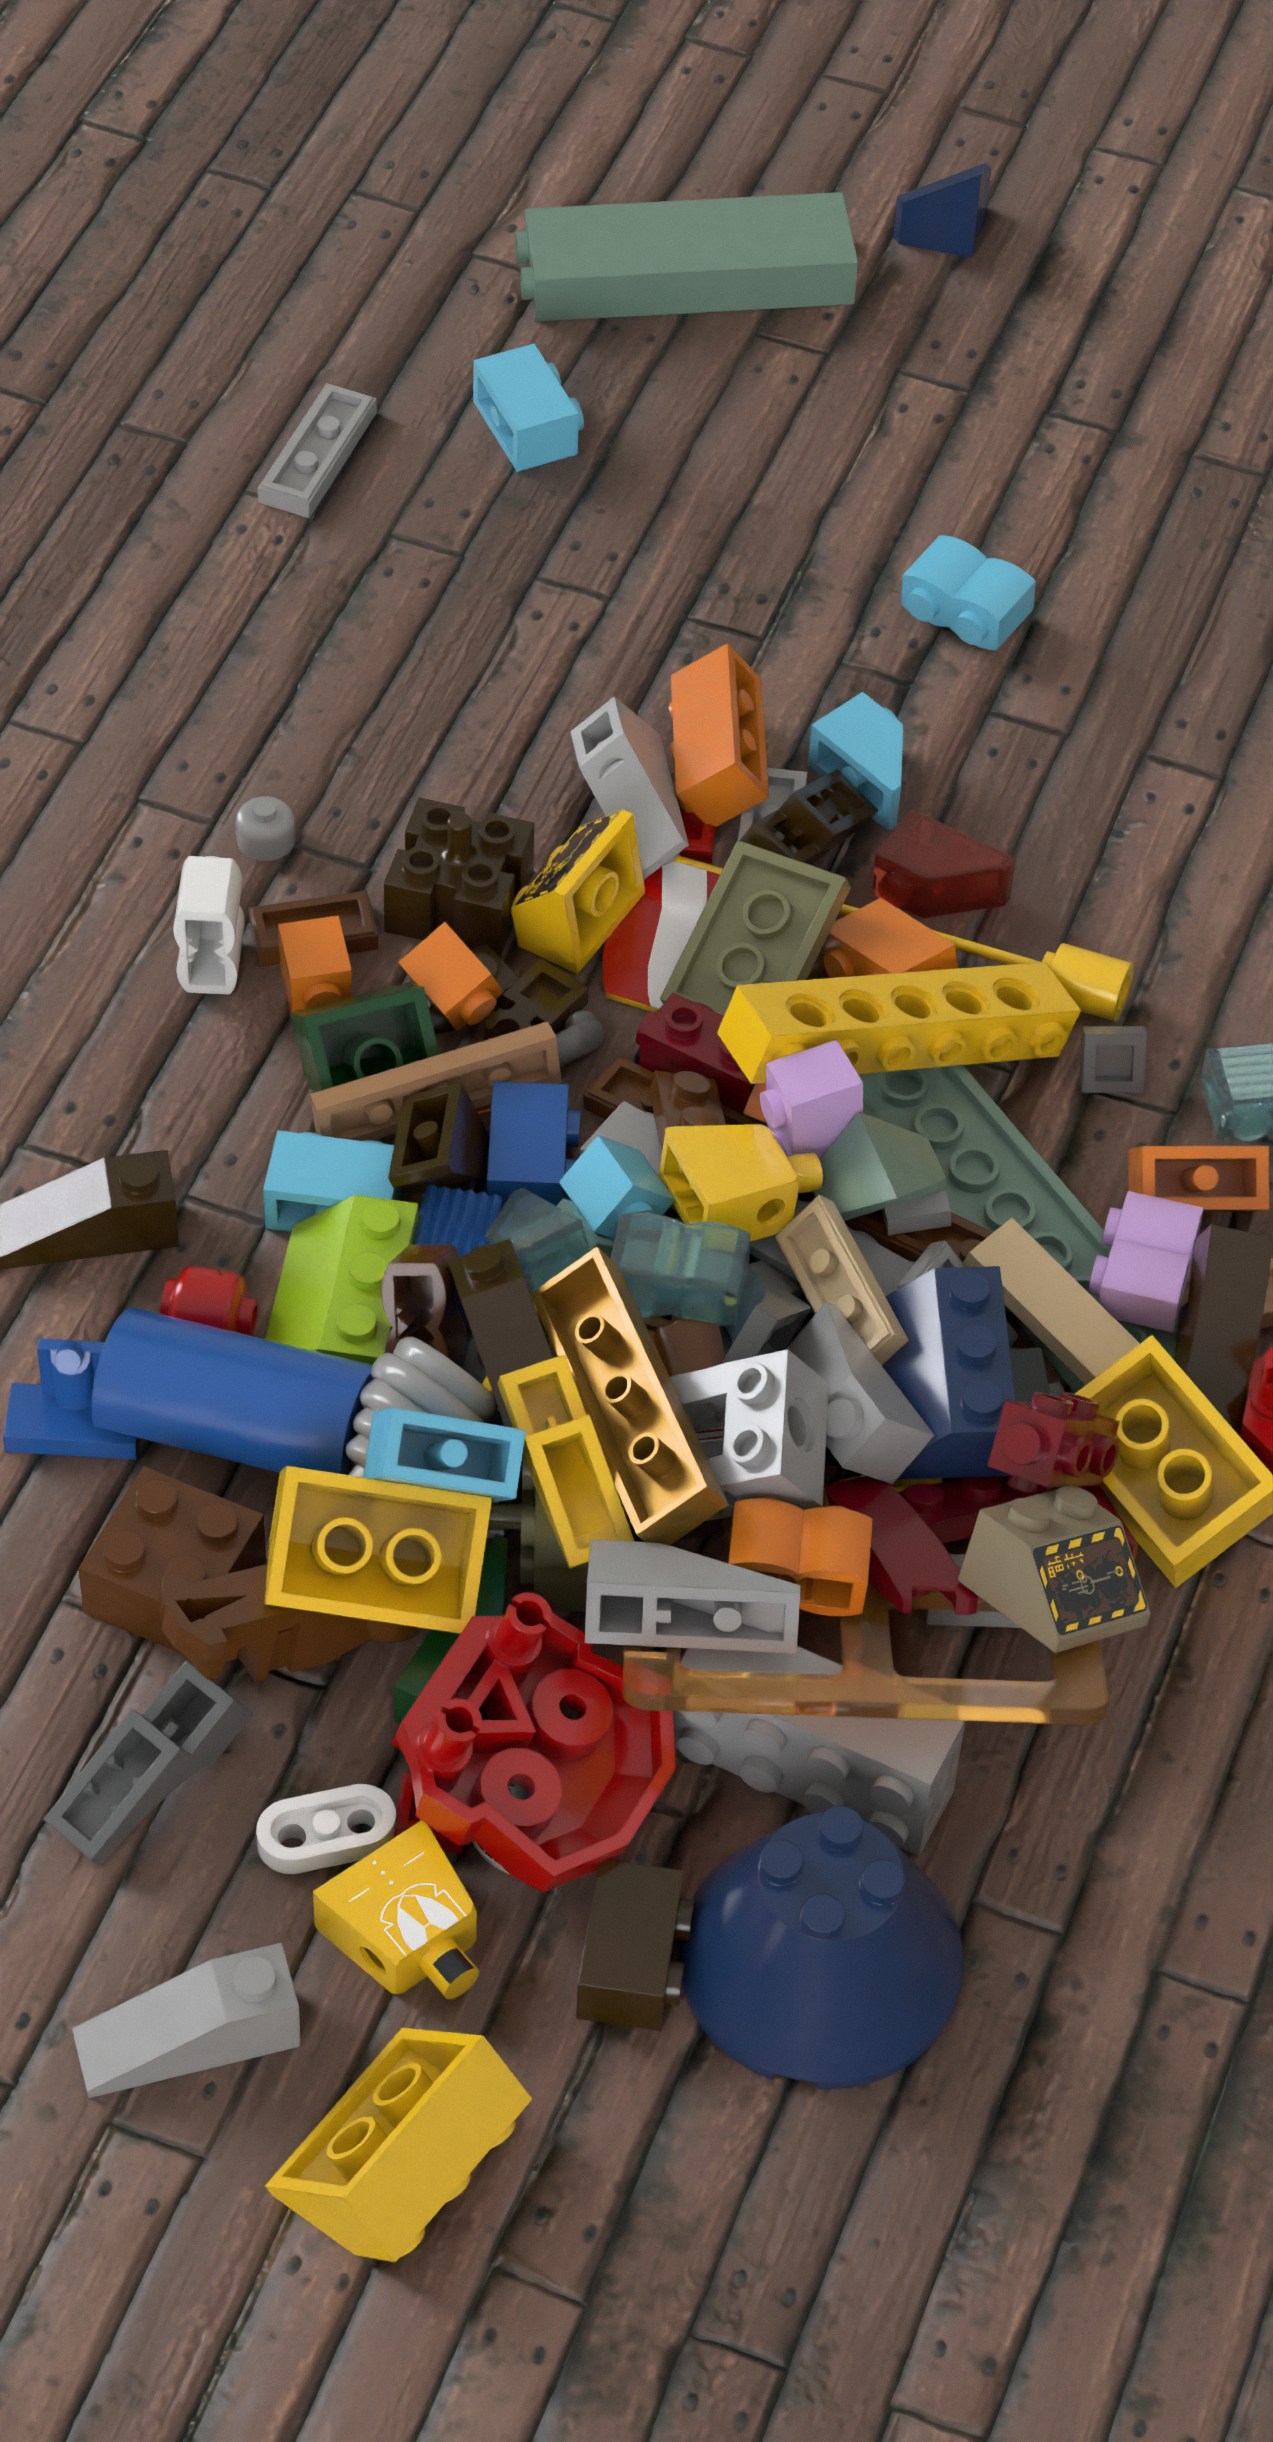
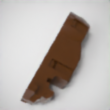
[158,1564,423,1682]

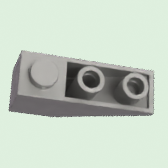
[570,696,689,880]

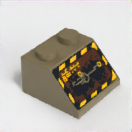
[958,1486,1151,1653]

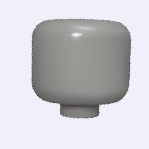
[235,796,296,861]

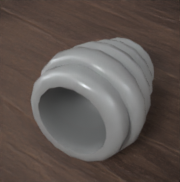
[346,1337,498,1477]

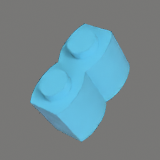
[901,535,1036,650]

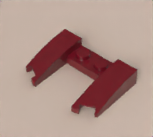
[822,1476,1138,1615]

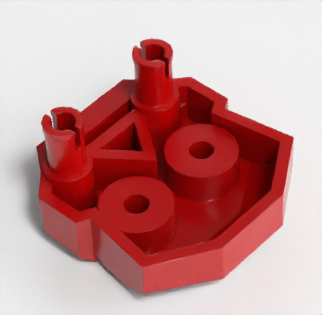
[391,1592,676,1892]

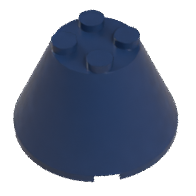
[679,1806,963,2089]

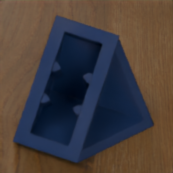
[893,163,991,258]

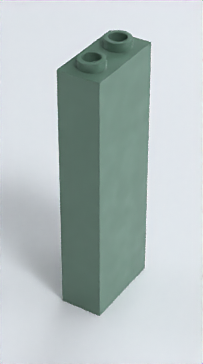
[515,192,858,322]

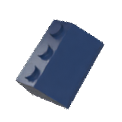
[882,1266,1016,1480]

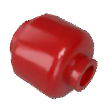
[159,1266,259,1336]

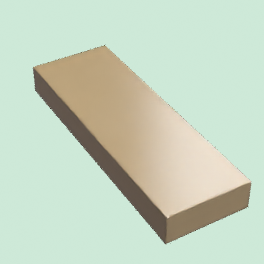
[775,1195,909,1366]
[963,1218,1140,1385]

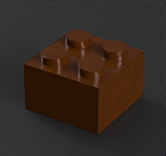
[78,1466,266,1653]

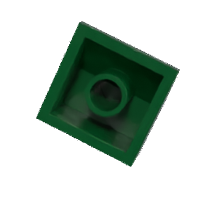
[290,983,439,1093]

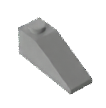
[786,1301,935,1484]
[585,1539,800,1654]
[72,1943,301,2098]

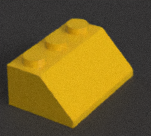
[265,1466,492,1634]
[265,2028,532,2262]

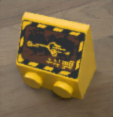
[511,809,645,974]

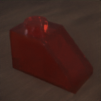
[871,809,1016,918]

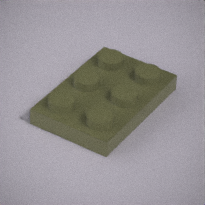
[660,840,851,1016]

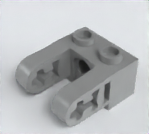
[670,1349,829,1521]

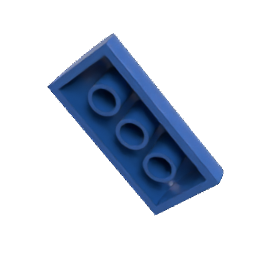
[91,1307,374,1475]

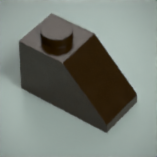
[388,1082,490,1193]

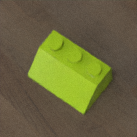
[265,1195,418,1365]

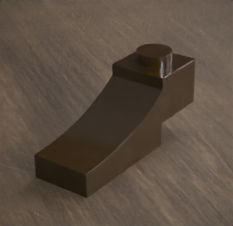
[726,769,879,865]

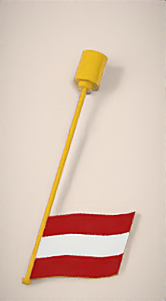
[603,855,1134,1022]

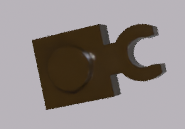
[484,958,589,1041]

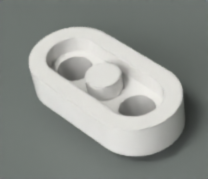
[256,1784,396,1874]

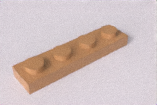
[309,1021,562,1141]

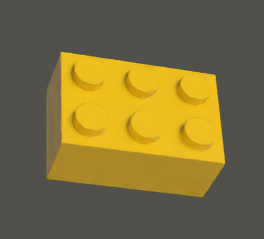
[1075,1335,1273,1588]

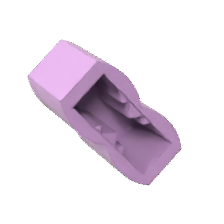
[1089,1191,1204,1333]

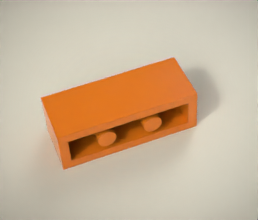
[669,643,769,827]

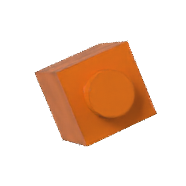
[278,915,353,1012]
[398,922,504,1032]

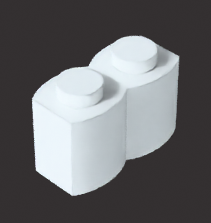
[173,856,245,995]

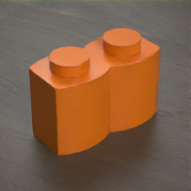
[727,1497,873,1616]

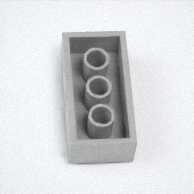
[672,1646,966,1856]

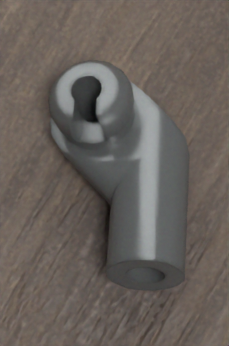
[555,1010,605,1067]

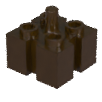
[384,797,535,958]

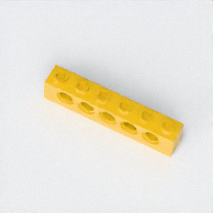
[717,962,1081,1084]

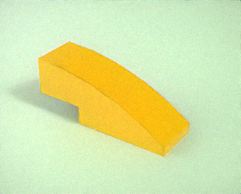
[497,1354,635,1569]

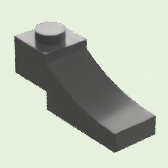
[715,1260,812,1363]
[43,1660,254,1866]

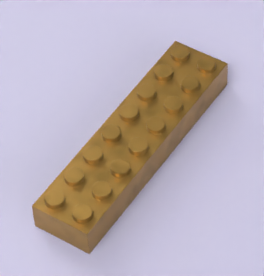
[531,1247,729,1546]

